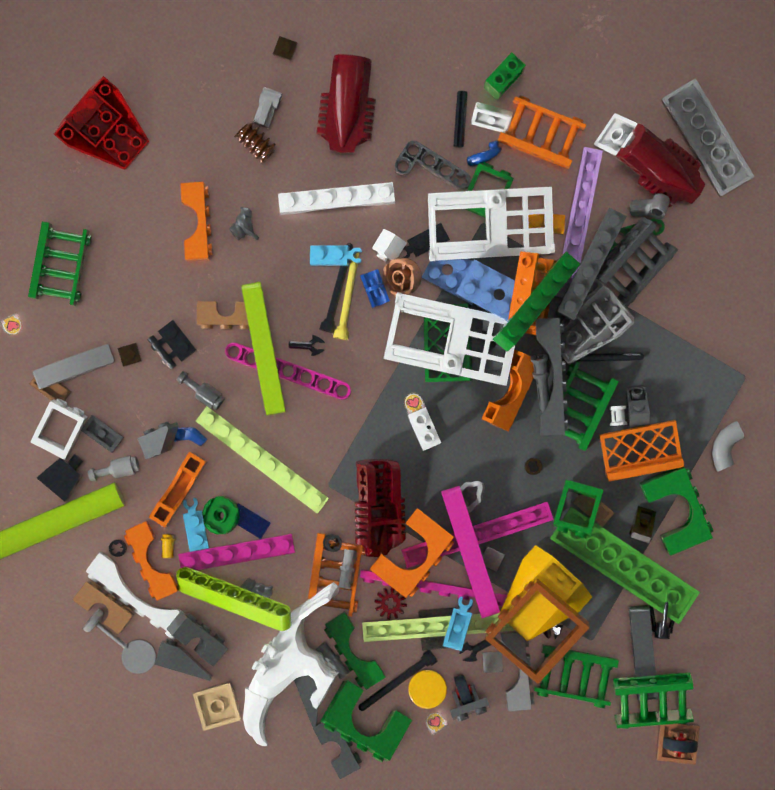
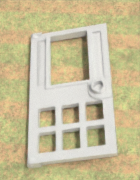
[428,186,555,261]
[384,292,515,386]

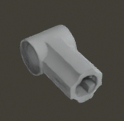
[253,87,282,128]
[630,194,670,219]

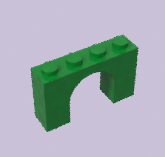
[639,467,714,556]
[321,680,412,762]

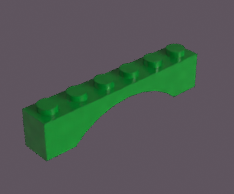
[493,252,581,352]

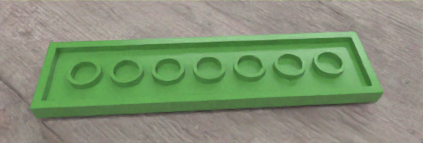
[550,507,700,624]

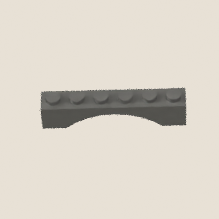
[555,208,627,321]
[535,318,568,436]

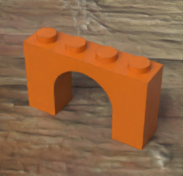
[370,508,454,598]

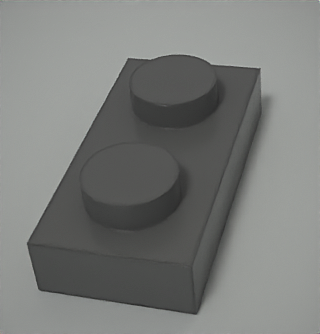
[81,415,124,453]

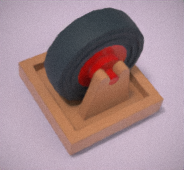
[657,723,700,765]

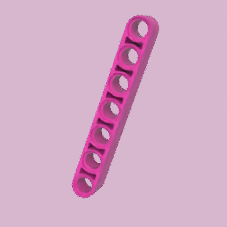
[225,343,351,400]
[441,486,500,618]

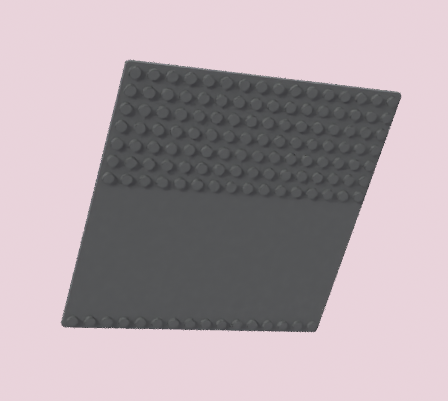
[328,223,745,640]

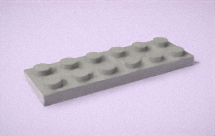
[662,78,755,197]

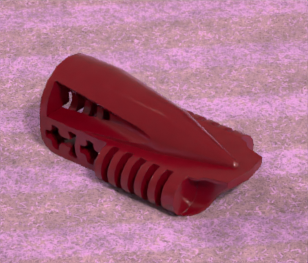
[316,54,376,153]
[616,124,705,207]
[355,459,406,557]

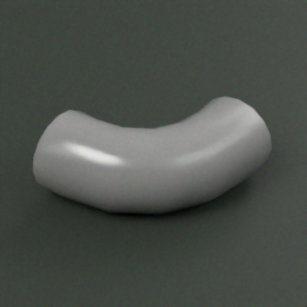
[712,421,745,471]

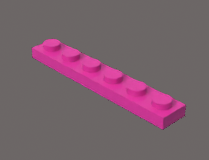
[178,534,295,570]

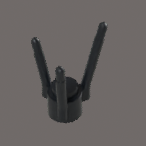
[649,602,675,639]

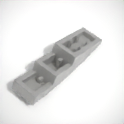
[33,344,115,390]

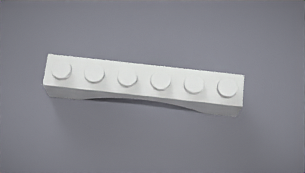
[278,182,395,215]
[86,552,187,640]

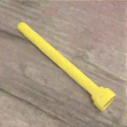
[333,252,360,340]

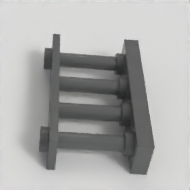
[596,217,678,307]

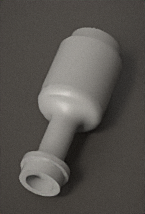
[88,455,140,481]

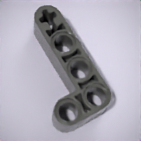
[395,141,471,190]

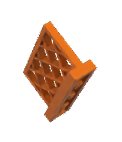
[599,420,684,482]

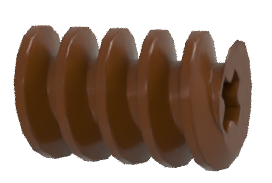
[234,122,276,164]

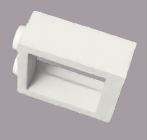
[31,398,88,460]
[408,407,441,451]

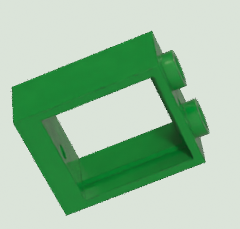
[484,52,526,101]
[465,162,514,218]
[553,480,604,539]

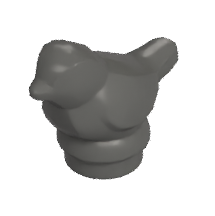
[229,207,259,240]
[240,578,273,598]

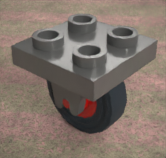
[450,675,490,722]

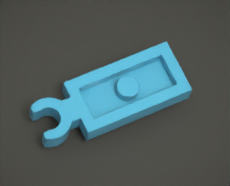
[310,245,362,266]
[183,498,209,552]
[443,597,473,651]

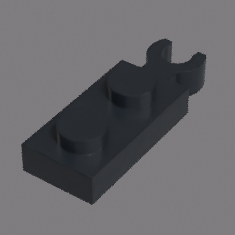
[402,223,450,258]

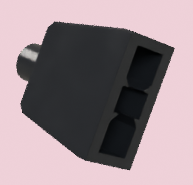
[37,454,83,502]

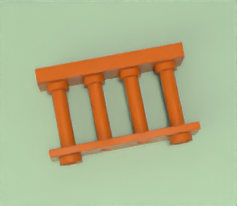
[498,96,586,169]
[508,251,556,335]
[308,533,365,617]

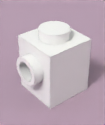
[372,229,407,261]

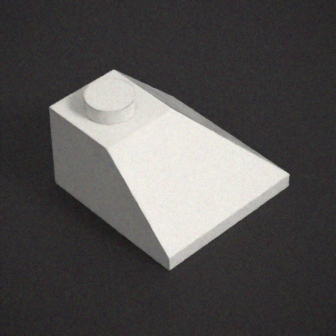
[593,113,638,156]

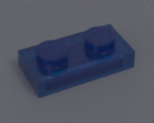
[237,503,271,539]

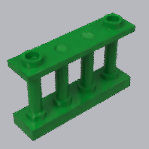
[28,221,92,306]
[563,362,619,451]
[533,644,619,708]
[613,673,694,729]

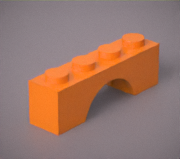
[180,182,213,261]
[482,350,534,432]
[149,452,207,527]
[124,521,179,601]

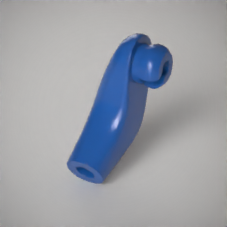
[467,141,502,166]
[174,427,207,446]

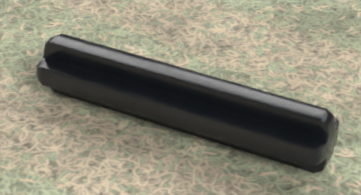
[454,91,468,147]

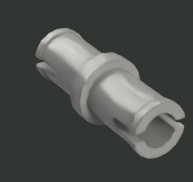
[338,549,356,589]
[316,642,350,679]

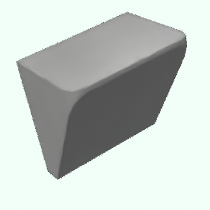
[482,546,505,572]
[483,652,503,673]

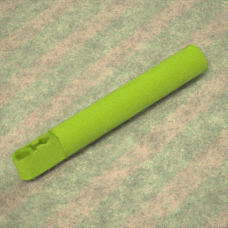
[0,482,125,560]

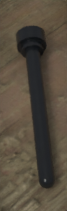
[319,243,353,333]
[561,353,644,362]
[358,649,438,711]

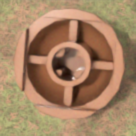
[383,258,422,296]

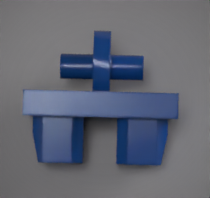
[360,269,390,308]

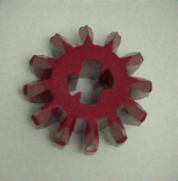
[374,587,407,620]

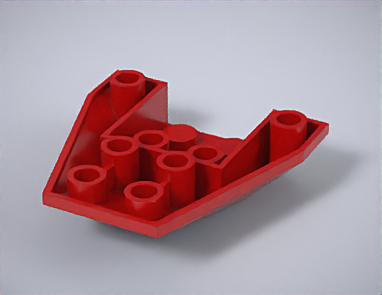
[54,76,149,170]

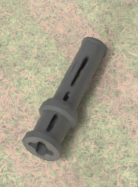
[531,354,550,413]

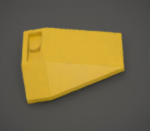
[499,545,592,642]

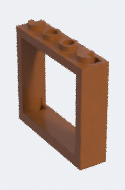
[485,578,590,684]

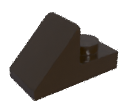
[629,506,656,543]

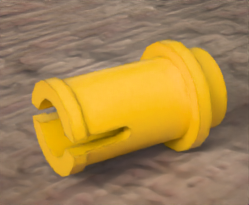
[160,534,176,558]

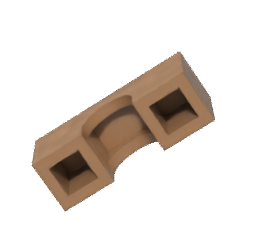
[197,301,250,330]
[72,580,134,634]

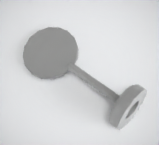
[82,608,156,674]

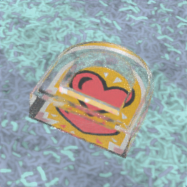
[0,313,23,335]
[404,393,426,415]
[425,712,448,735]

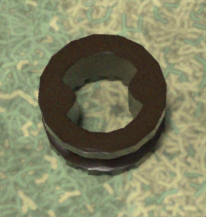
[524,458,542,475]

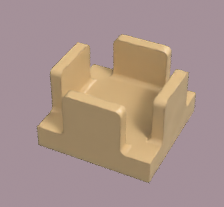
[193,682,241,731]

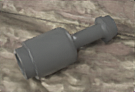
[177,371,225,410]

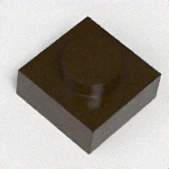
[273,36,298,61]
[118,343,142,367]

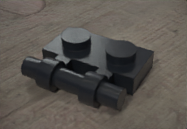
[147,320,197,370]

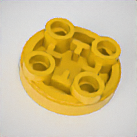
[408,669,447,709]

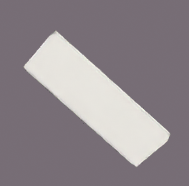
[471,102,513,133]

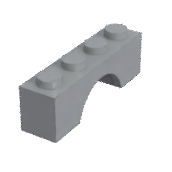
[500,632,535,712]

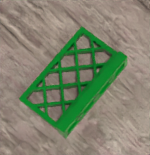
[424,303,473,382]

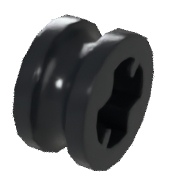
[323,534,342,552]
[109,540,127,557]

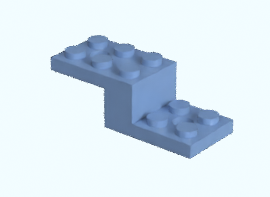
[422,259,515,321]

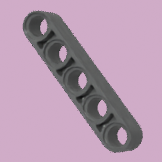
[629,605,658,701]

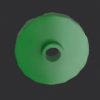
[202,496,239,535]

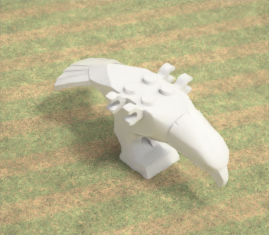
[243,582,339,746]

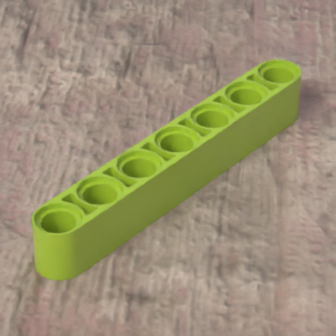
[241,281,286,416]
[176,567,292,631]

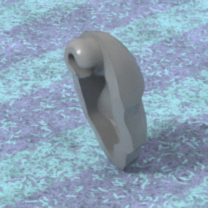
[460,481,485,513]

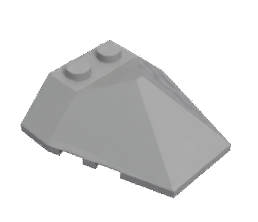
[560,278,634,364]

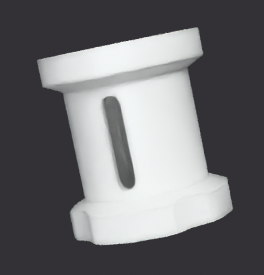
[609,406,627,426]

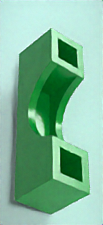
[324,611,386,690]

